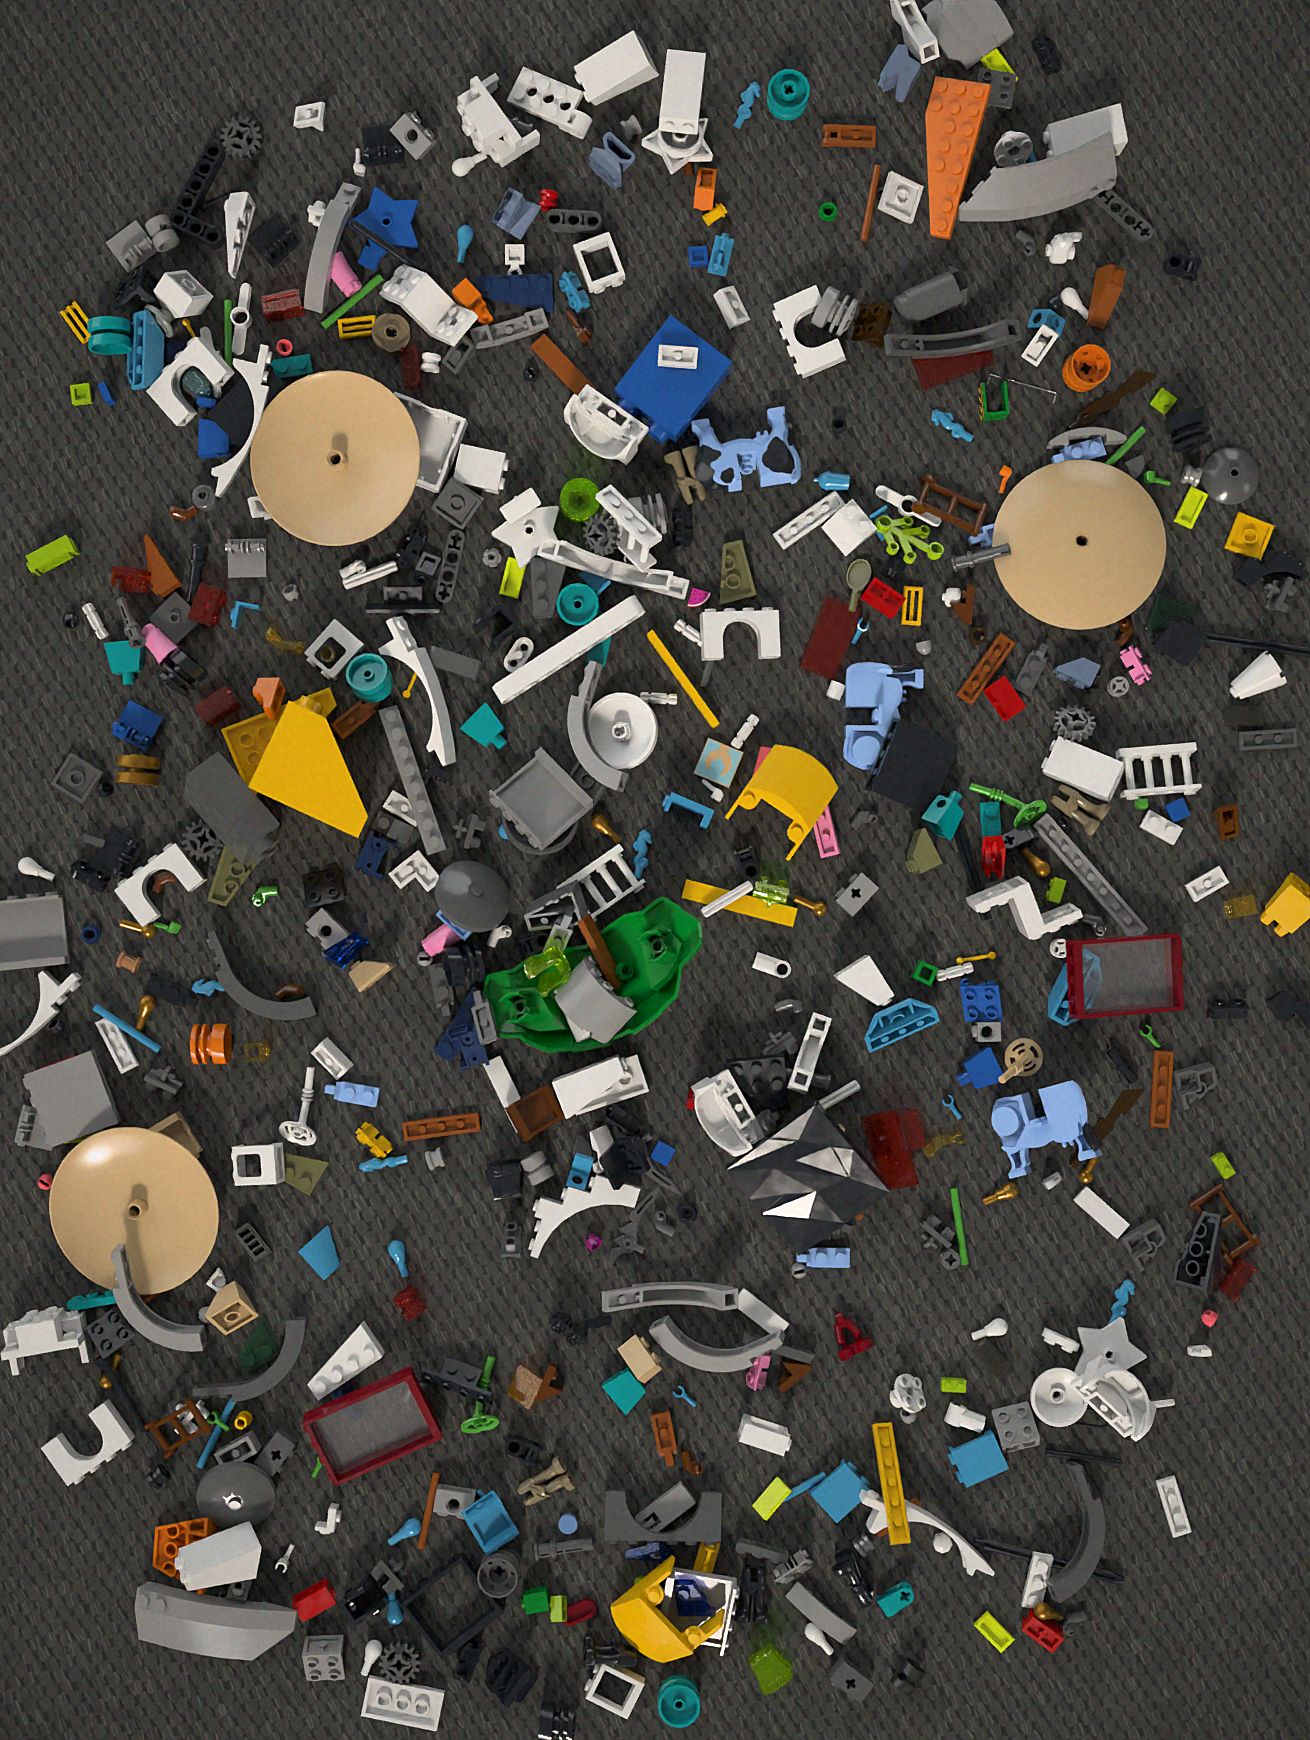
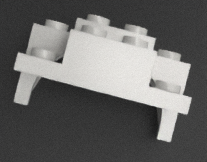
[564,384,649,466]
[691,1069,764,1156]
[1069,1355,1157,1441]

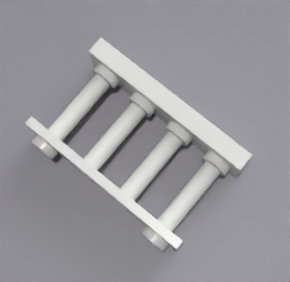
[595,485,662,572]
[1115,742,1202,800]
[556,844,645,922]

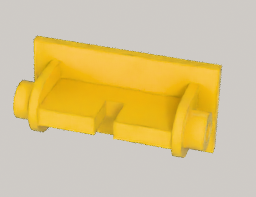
[355,1122,393,1159]
[693,1542,720,1574]

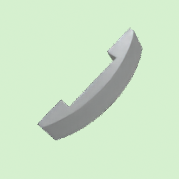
[470,308,548,349]
[1046,427,1126,449]
[785,1581,857,1645]

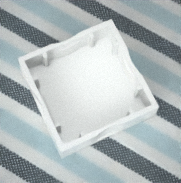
[393,392,468,494]

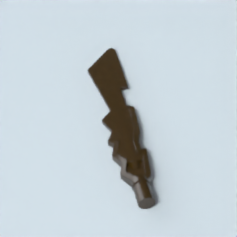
[1067,370,1157,431]
[1069,1089,1144,1169]

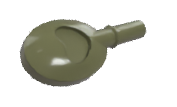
[846,559,872,612]

